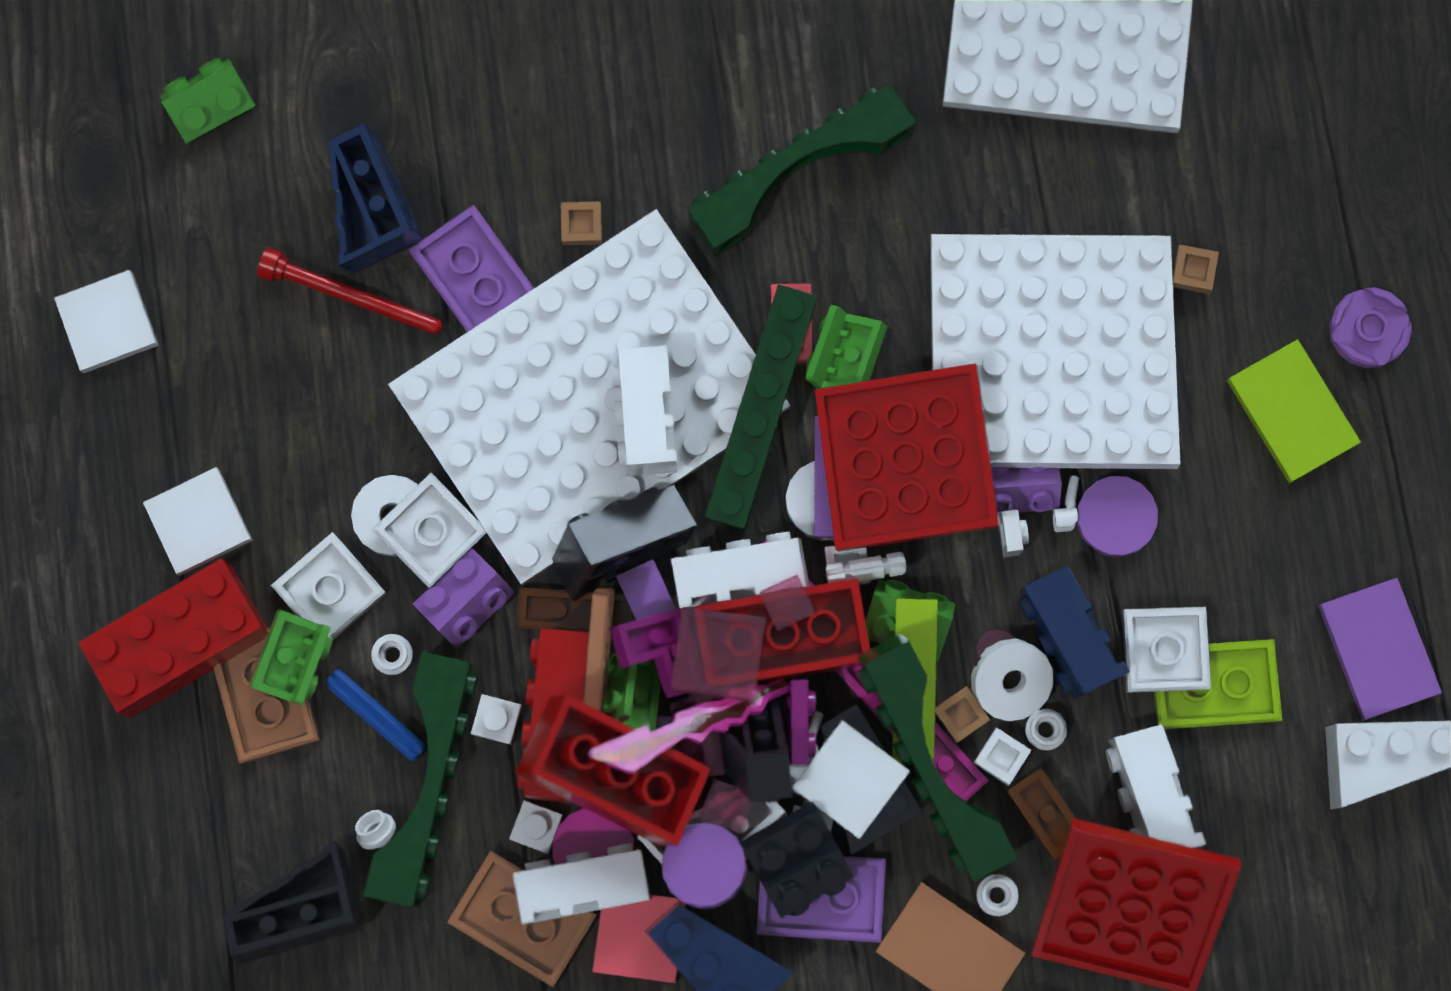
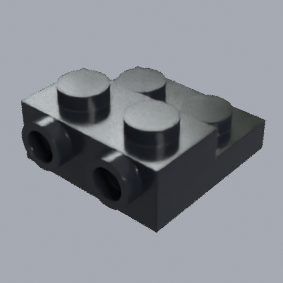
[739,801,854,918]

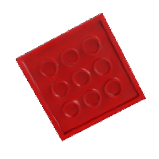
[815,363,1000,552]
[1031,818,1240,991]

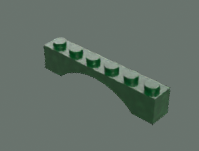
[688,84,916,258]
[705,284,817,532]
[856,633,1018,882]
[364,652,478,907]

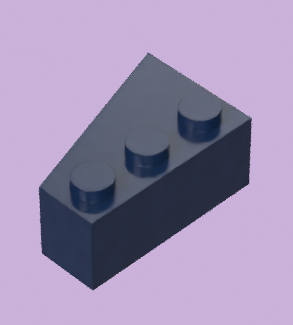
[328,123,424,274]
[1018,565,1130,701]
[644,903,793,991]

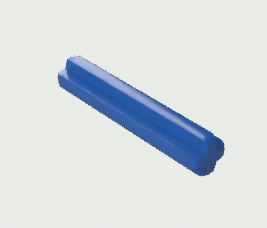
[325,669,426,761]

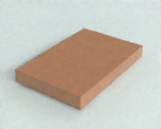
[584,585,615,712]
[214,627,320,764]
[447,851,597,987]
[875,882,1026,991]

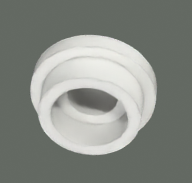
[371,634,413,675]
[1025,709,1067,750]
[355,810,396,849]
[976,874,1018,916]

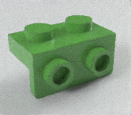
[160,58,255,143]
[806,305,888,389]
[865,580,955,662]
[249,610,333,705]
[602,652,661,732]

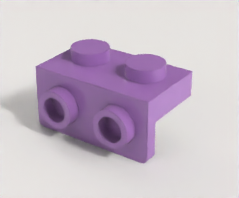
[992,467,1062,515]
[413,548,514,648]

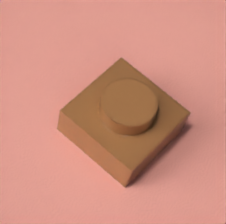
[561,201,602,245]
[1172,244,1219,294]
[935,686,990,744]

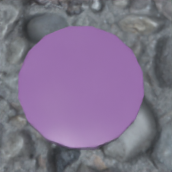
[1329,287,1412,368]
[1076,476,1158,557]
[662,823,747,909]

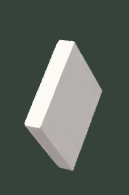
[55,270,159,374]
[143,467,253,576]
[372,473,486,588]
[271,532,387,640]
[1122,607,1211,693]
[792,720,910,839]

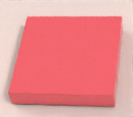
[593,895,686,983]

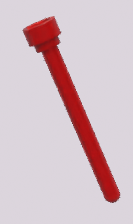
[257,247,442,334]

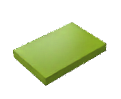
[1227,339,1361,484]
[1154,639,1282,730]

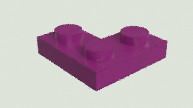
[609,608,707,699]
[783,680,816,767]

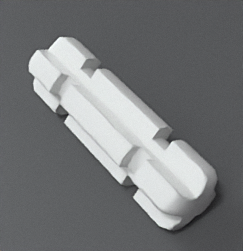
[826,552,907,583]

